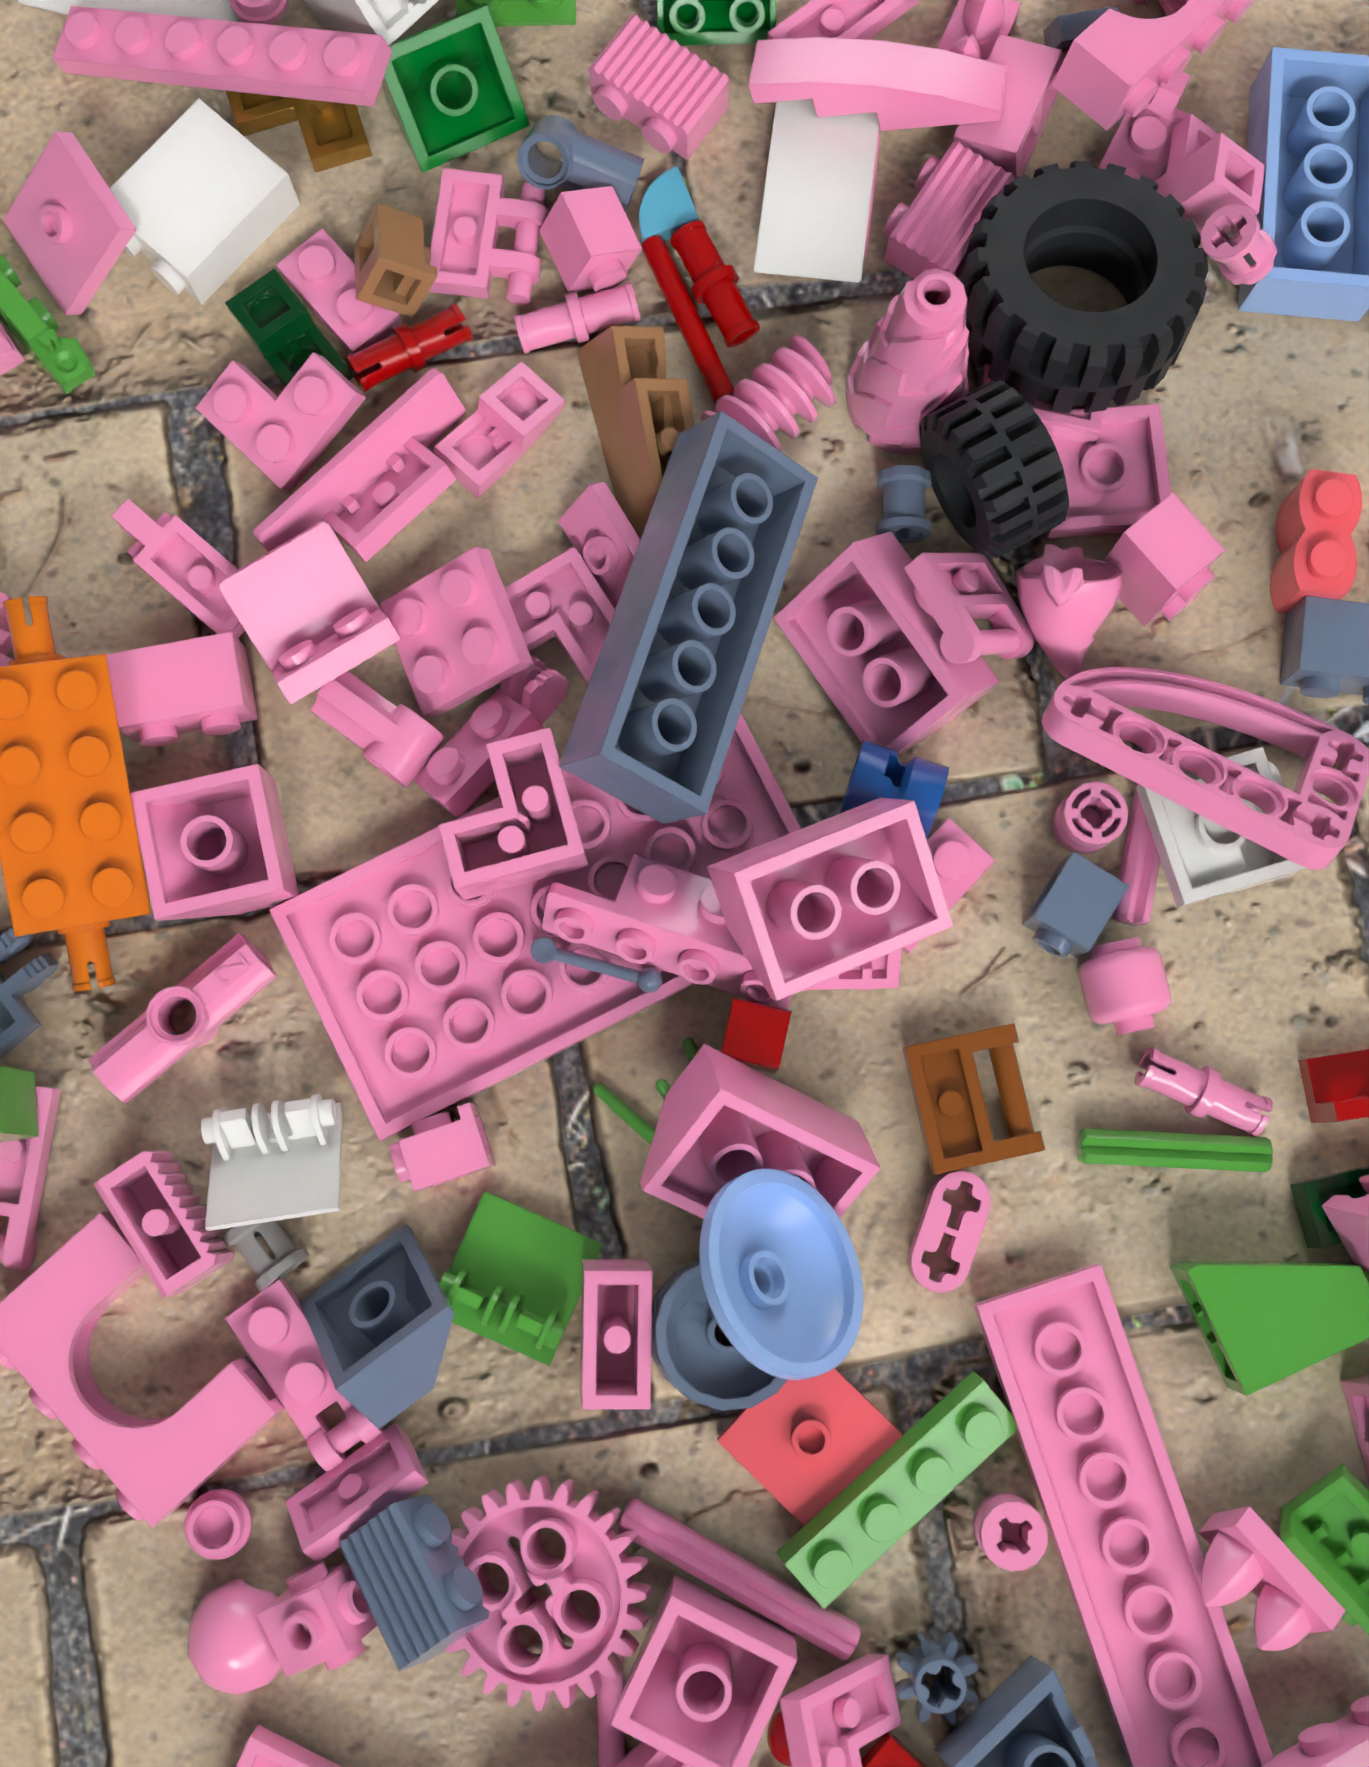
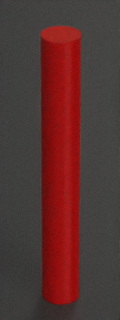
[641,235,734,405]

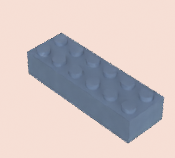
[559,411,818,824]

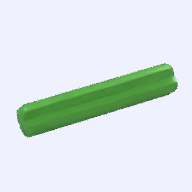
[1077,1128,1273,1172]

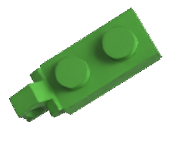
[0,254,96,395]

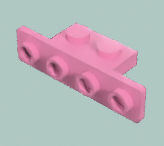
[253,368,465,562]
[542,854,793,1009]

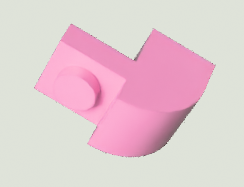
[1154,113,1265,236]

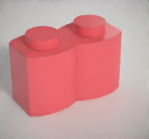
[1270,469,1362,613]

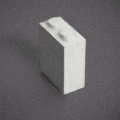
[110,99,300,305]

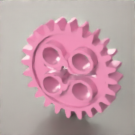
[445,1475,652,1711]

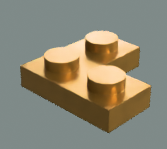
[226,91,372,173]

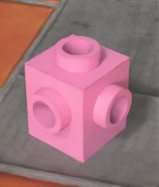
[257,1560,377,1677]

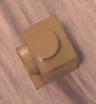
[354,203,438,317]

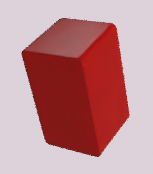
[720,997,792,1074]

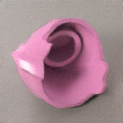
[1016,544,1124,679]

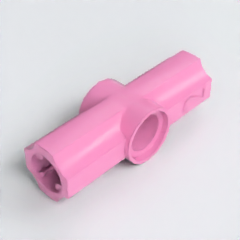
[88,933,278,1103]

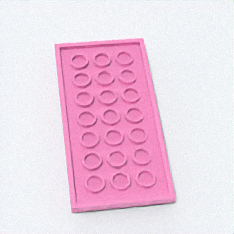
[269,712,801,1141]

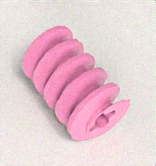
[700,335,836,451]

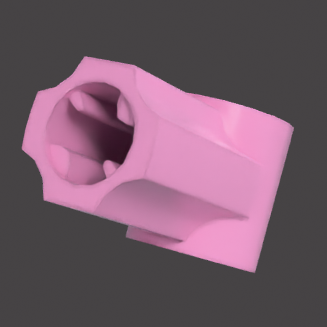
[311,671,445,789]

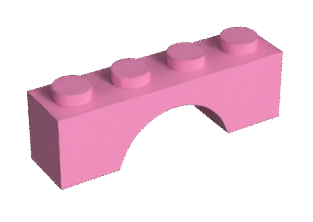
[1052,0,1255,131]

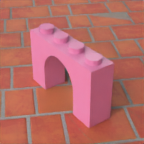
[0,1211,285,1528]

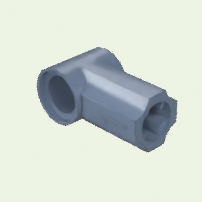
[517,114,644,213]

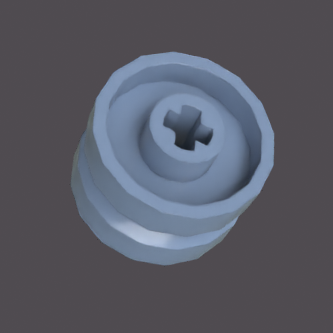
[651,1260,787,1411]

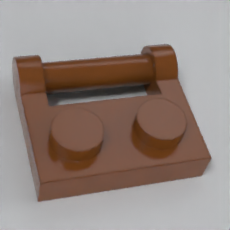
[902,1023,1045,1175]

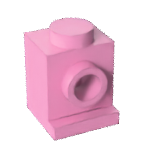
[390,1102,496,1191]

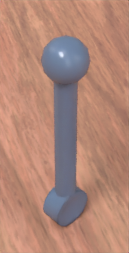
[531,937,662,993]

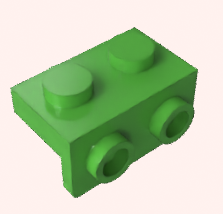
[1280,1464,1369,1635]

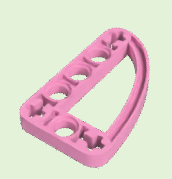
[1041,667,1369,870]

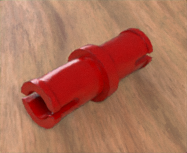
[670,220,761,348]
[346,303,473,393]

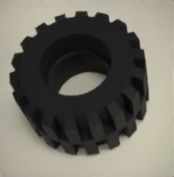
[919,380,1069,559]

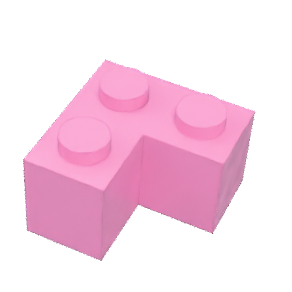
[438,727,589,900]

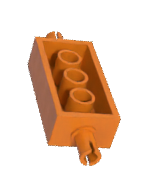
[0,596,151,991]

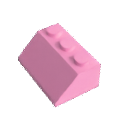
[773,531,1000,756]
[707,797,953,1001]
[640,1044,880,1219]

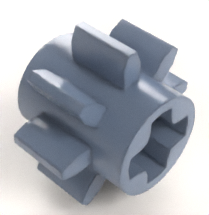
[894,1631,979,1724]

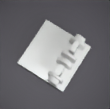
[201,1094,343,1231]

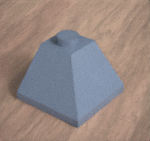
[300,1224,455,1429]

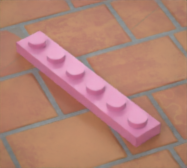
[52,6,392,107]

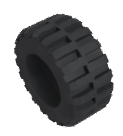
[959,161,1209,413]

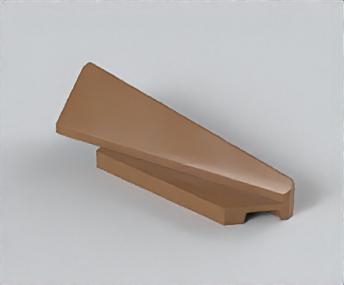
[578,326,695,540]

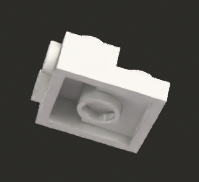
[1136,747,1306,908]

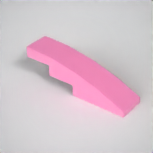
[748,37,1007,131]

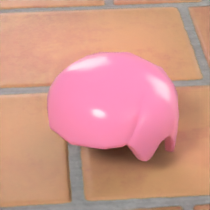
[187,1579,282,1695]

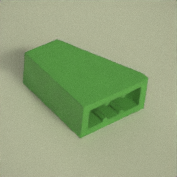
[1170,1261,1369,1396]

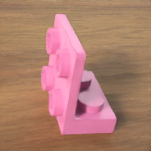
[218,521,401,705]

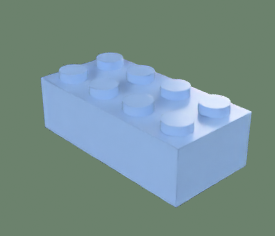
[1238,47,1369,322]

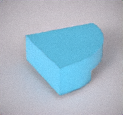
[639,166,699,243]

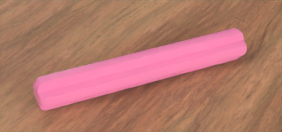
[617,1499,861,1660]

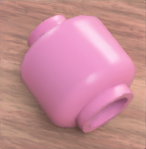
[1078,937,1172,1035]

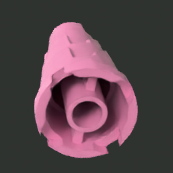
[846,268,970,455]

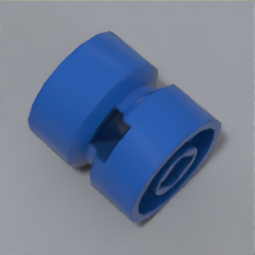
[839,740,949,840]

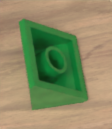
[382,3,531,173]

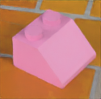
[130,764,299,921]
[611,1574,797,1767]

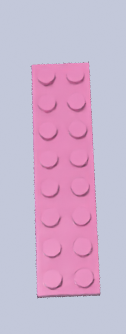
[973,1263,1273,1767]

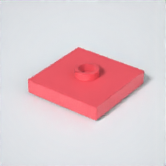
[717,1368,903,1526]

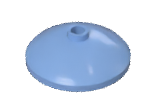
[699,1169,863,1380]

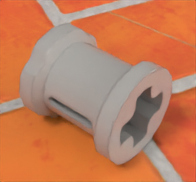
[222,1221,310,1292]

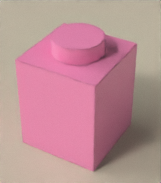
[539,186,642,293]

